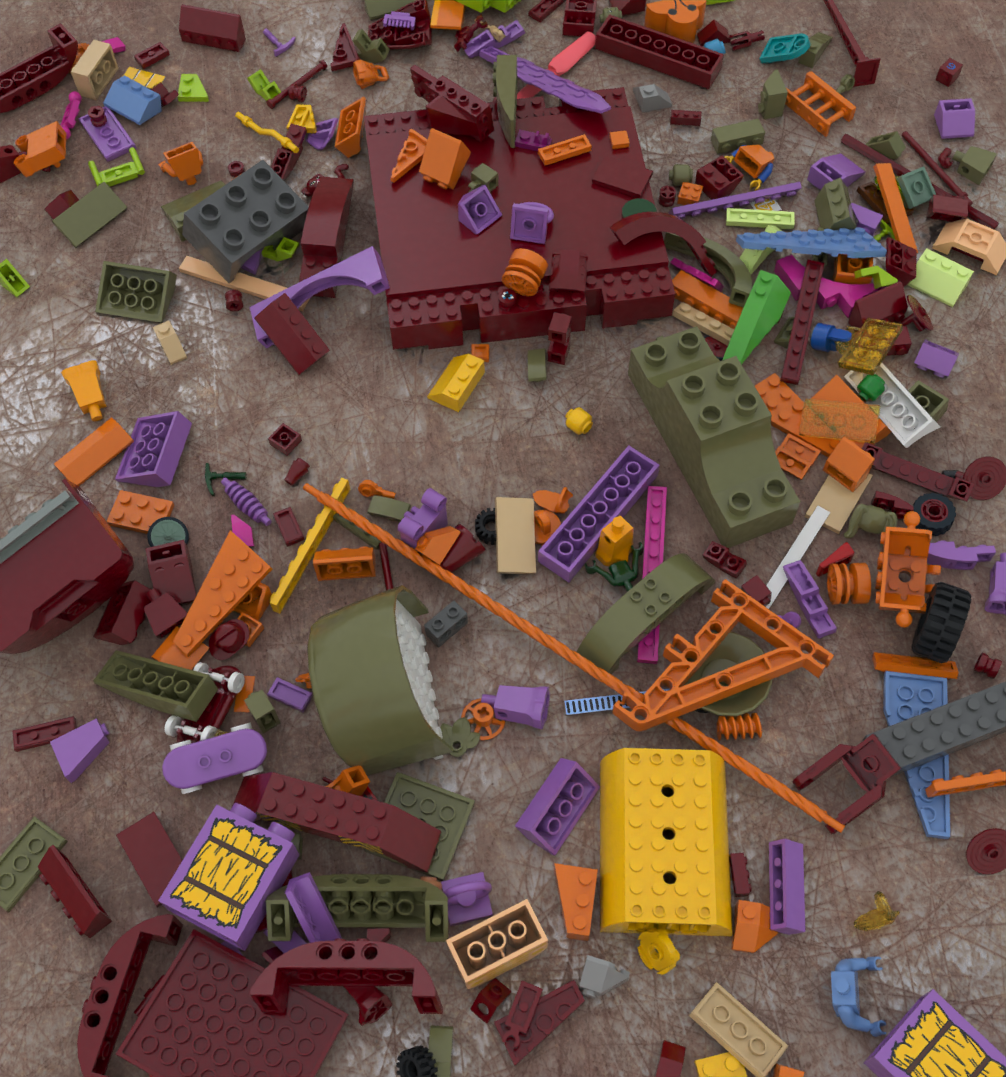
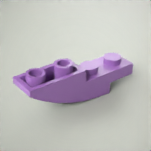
[927,540,996,570]

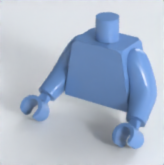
[831,956,886,1037]

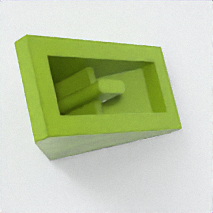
[0,259,30,297]

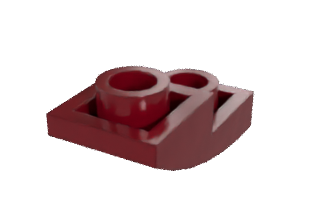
[871,491,914,519]
[702,541,747,579]

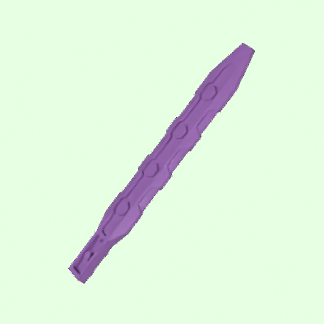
[479,46,611,113]

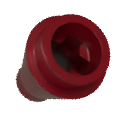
[284,458,310,486]

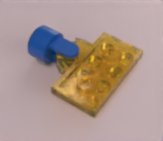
[810,318,903,375]

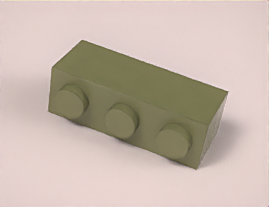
[711,119,765,154]

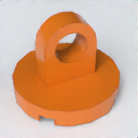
[534,510,561,546]

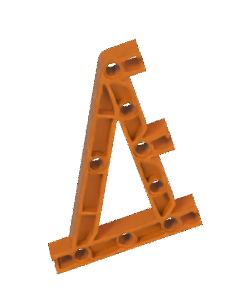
[612,579,834,732]

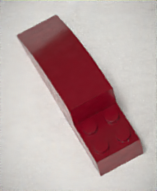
[299,177,354,298]

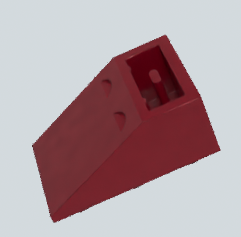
[145,540,197,604]

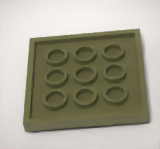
[364,772,475,881]

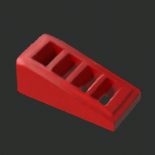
[816,542,855,577]

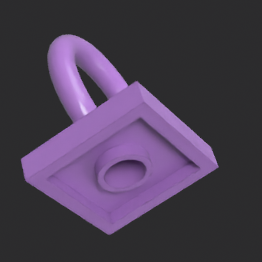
[510,202,554,244]
[441,872,493,926]

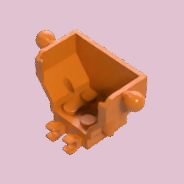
[875,511,941,628]

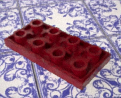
[116,812,183,908]

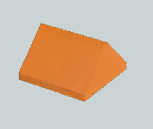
[233,582,272,621]

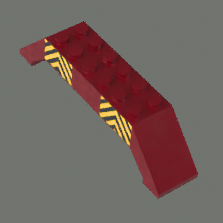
[232,772,441,873]

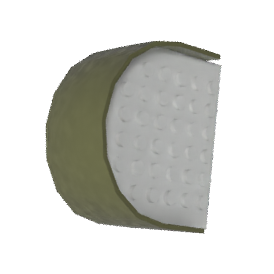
[307,585,453,776]

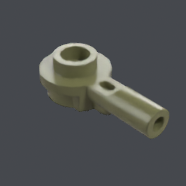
[836,74,855,94]

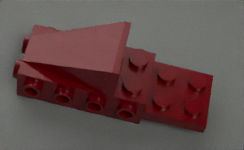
[410,65,494,142]

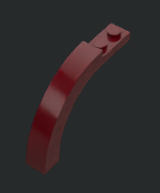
[609,212,717,277]

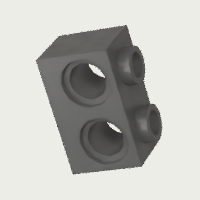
[424,600,468,648]

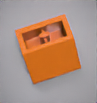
[823,437,875,492]

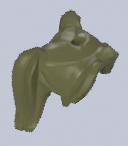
[844,504,897,547]

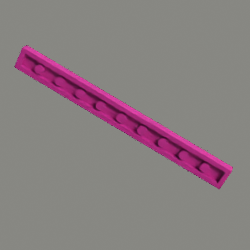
[637,486,667,664]

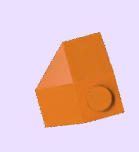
[415,526,461,565]
[732,900,778,953]

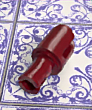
[729,30,765,51]

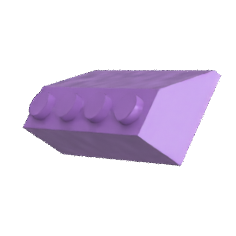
[515,758,600,856]

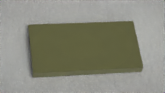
[52,182,127,248]
[0,816,68,912]

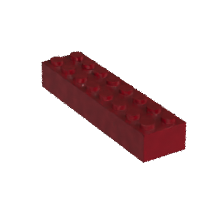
[595,14,724,89]

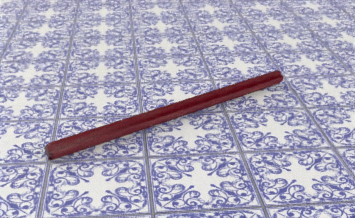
[841,134,999,230]

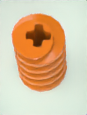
[716,712,762,741]

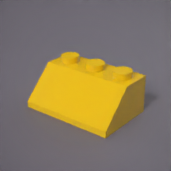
[427,353,485,412]

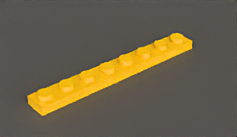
[270,477,351,614]

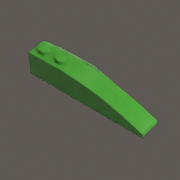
[722,270,791,365]

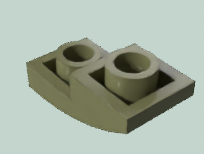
[528,348,547,382]
[367,495,411,522]

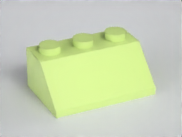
[907,248,974,307]

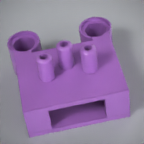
[398,488,448,555]

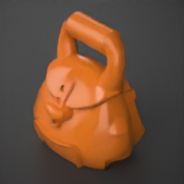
[353,60,389,89]

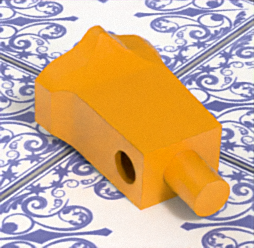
[61,360,107,421]
[595,515,634,567]

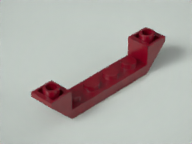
[862,442,975,502]

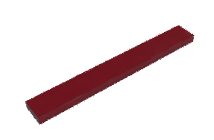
[780,259,825,385]

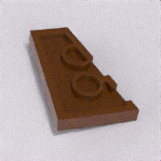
[857,182,914,224]

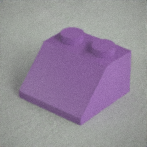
[914,340,959,378]

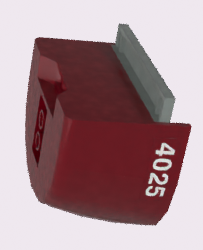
[0,479,134,654]

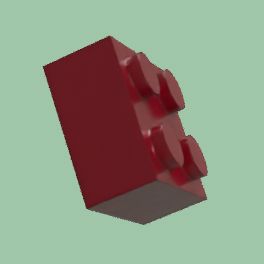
[268,423,302,456]

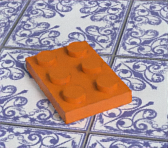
[106,490,174,534]

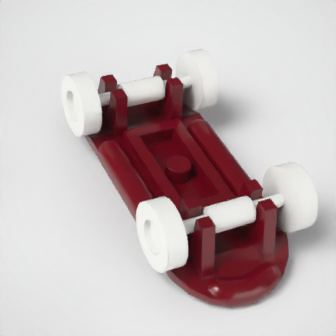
[165,662,245,743]

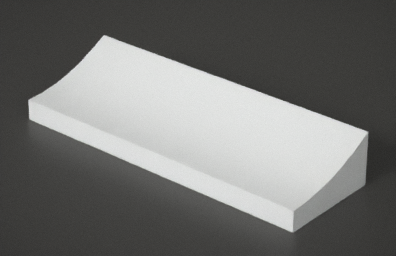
[844,352,940,448]

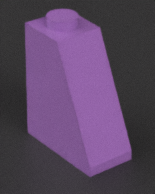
[50,718,110,783]

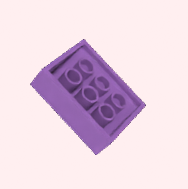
[115,411,192,487]

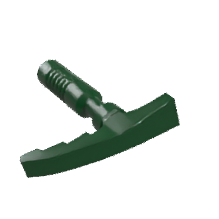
[205,463,247,497]

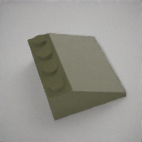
[161,180,225,242]
[95,261,177,323]

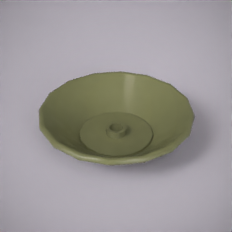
[685,631,773,716]

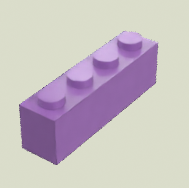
[769,839,805,935]

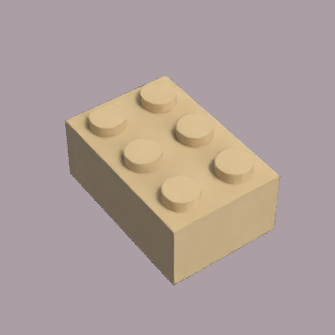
[71,40,119,100]

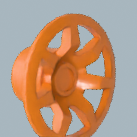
[461,698,505,741]

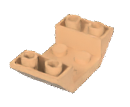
[932,218,1006,275]

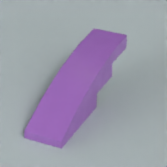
[462,20,525,58]
[783,560,837,639]

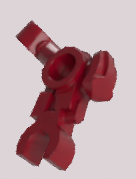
[454,14,488,52]

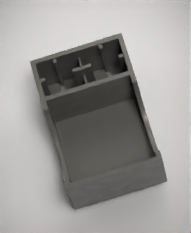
[182,160,309,283]

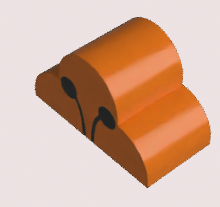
[644,0,707,43]

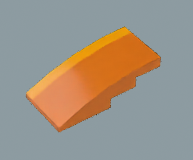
[430,0,466,30]

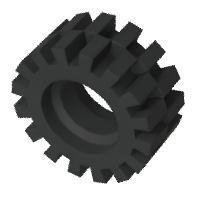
[475,508,496,545]
[396,1045,438,1077]

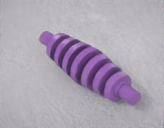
[221,478,272,526]

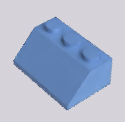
[103,75,162,125]

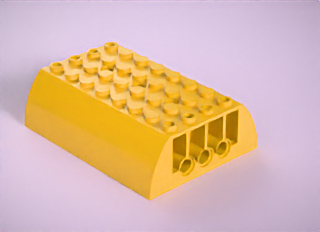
[600,748,733,937]

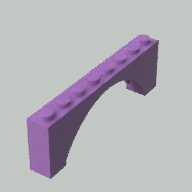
[250,246,390,348]

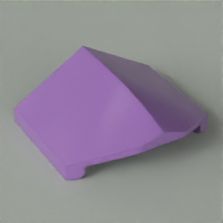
[306,118,338,150]

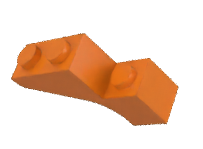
[325,766,370,796]

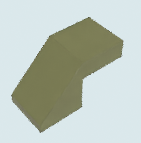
[428,1025,453,1077]

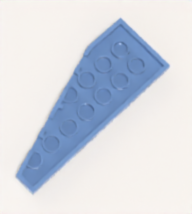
[736,227,887,258]
[883,671,950,839]

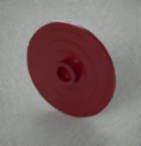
[901,295,933,332]
[963,456,1006,500]
[966,828,1006,874]

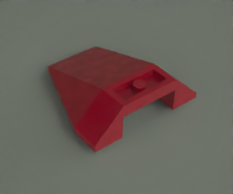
[368,0,432,49]

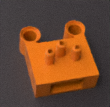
[14,121,66,177]

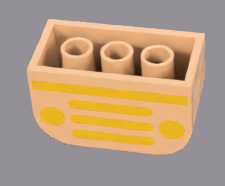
[446,899,548,989]

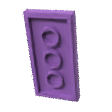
[78,106,136,162]

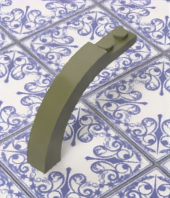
[664,232,752,308]

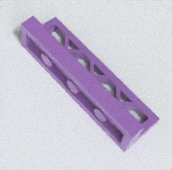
[285,872,342,943]

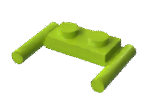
[88,147,145,187]

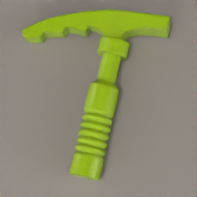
[873,220,895,242]

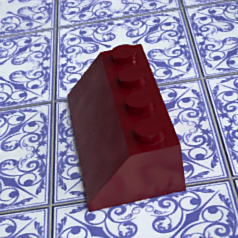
[179,4,246,52]
[254,293,330,375]
[38,845,112,938]

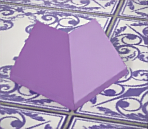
[458,185,502,234]

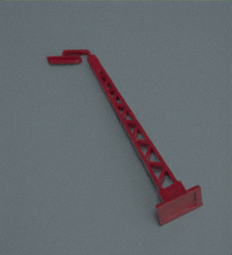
[824,0,881,87]

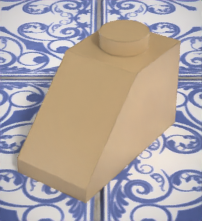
[153,320,187,365]

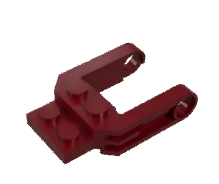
[792,734,902,835]

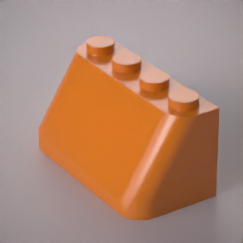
[809,375,891,449]

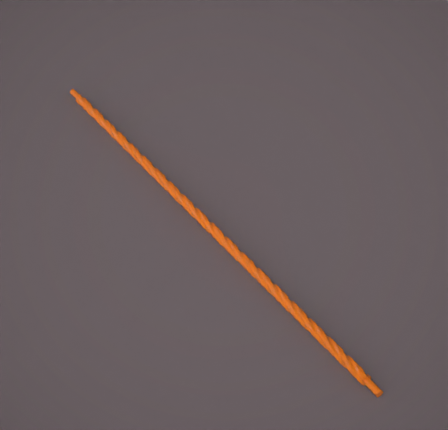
[303,483,845,833]

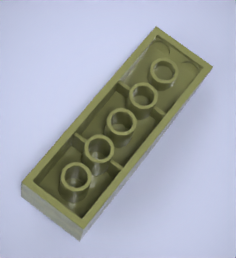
[493,55,518,148]
[93,650,218,722]

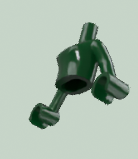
[585,542,643,592]

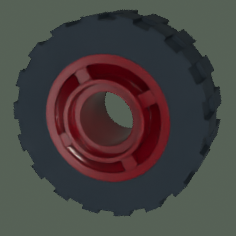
[913,493,956,536]

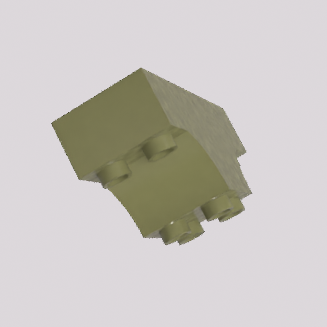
[628,326,801,548]

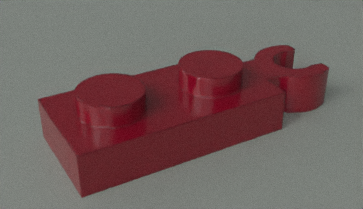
[502,980,543,1049]

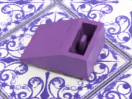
[807,154,865,190]

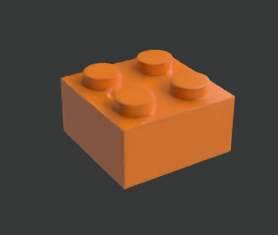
[677,182,703,205]
[237,612,264,648]

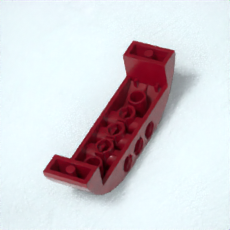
[0,23,78,113]
[77,914,183,1077]
[250,938,443,1014]

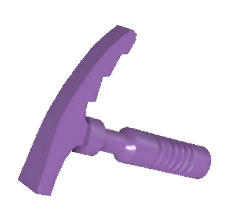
[263,29,295,56]

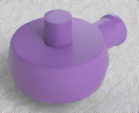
[778,611,801,629]

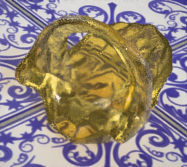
[854,891,900,931]

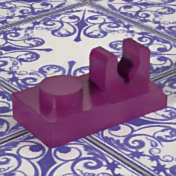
[515,130,552,151]

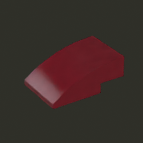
[562,0,597,36]

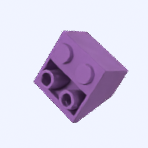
[934,98,975,139]

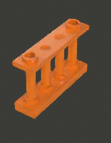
[785,71,856,137]

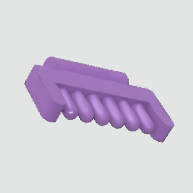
[383,11,415,30]

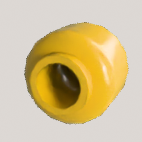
[565,407,593,435]

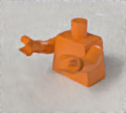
[158,142,204,185]

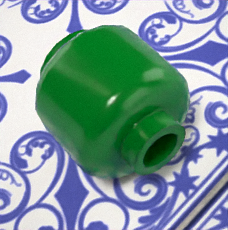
[857,374,885,402]

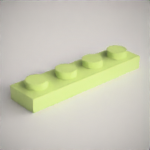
[726,208,795,229]

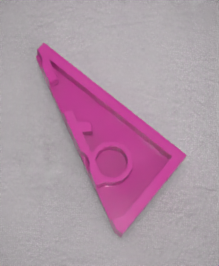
[670,258,725,292]

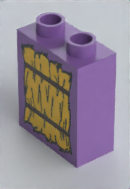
[158,803,300,951]
[863,989,1006,1077]

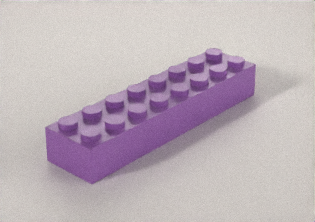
[538,445,660,583]

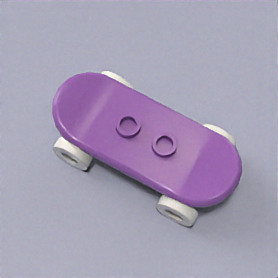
[162,722,267,794]

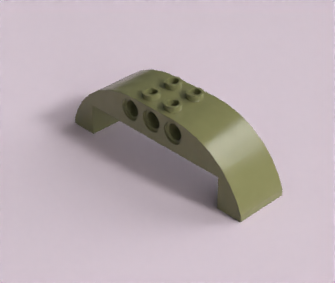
[577,553,716,674]
[266,874,449,942]

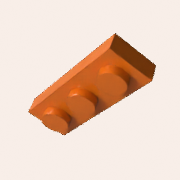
[538,134,592,166]

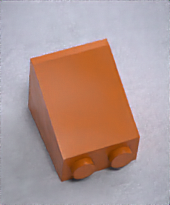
[419,128,471,190]

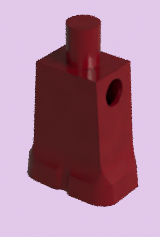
[343,986,392,1026]

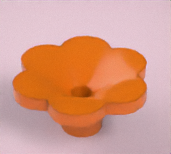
[295,673,312,689]

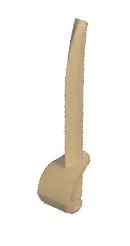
[474,18,506,42]

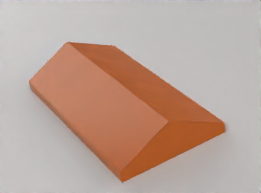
[54,417,134,486]

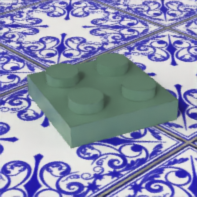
[897,166,936,209]

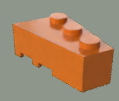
[554,863,598,941]

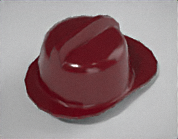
[209,619,249,660]

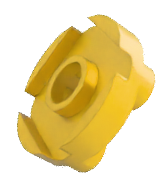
[638,928,680,975]

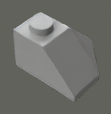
[633,84,672,112]
[579,955,630,998]

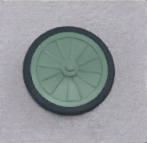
[147,517,189,547]

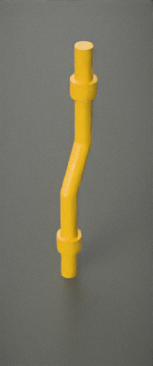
[235,112,299,153]

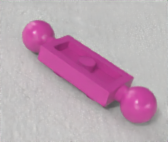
[60,91,82,140]

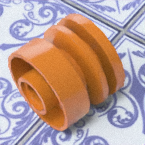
[502,248,548,296]
[827,563,871,605]

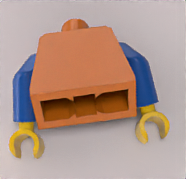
[725,145,774,191]

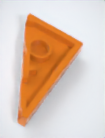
[390,128,428,183]

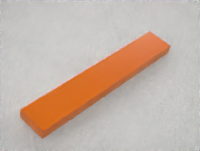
[873,163,918,253]

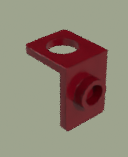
[470,978,511,1023]

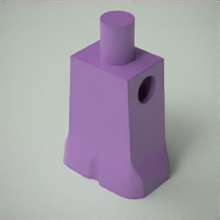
[984,552,1006,615]
[481,685,550,729]

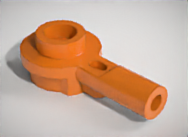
[358,480,396,499]

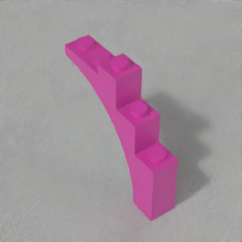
[774,254,886,318]

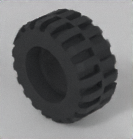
[911,582,972,663]

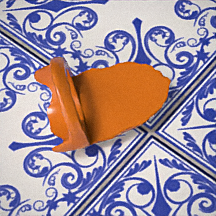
[533,487,573,514]

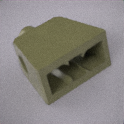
[952,146,997,185]

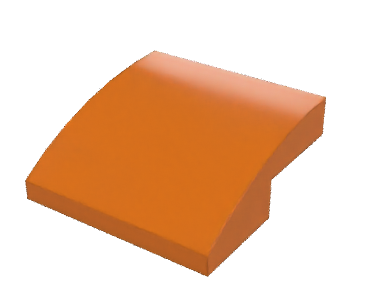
[775,433,821,480]
[151,626,209,670]

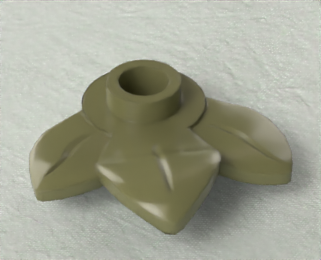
[440,717,480,757]

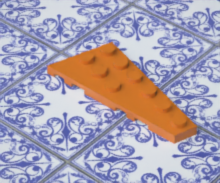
[755,373,841,458]
[173,530,272,656]

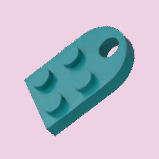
[759,33,810,63]

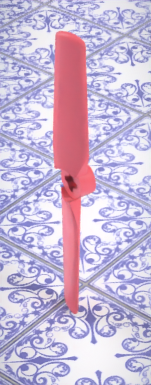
[517,31,596,99]

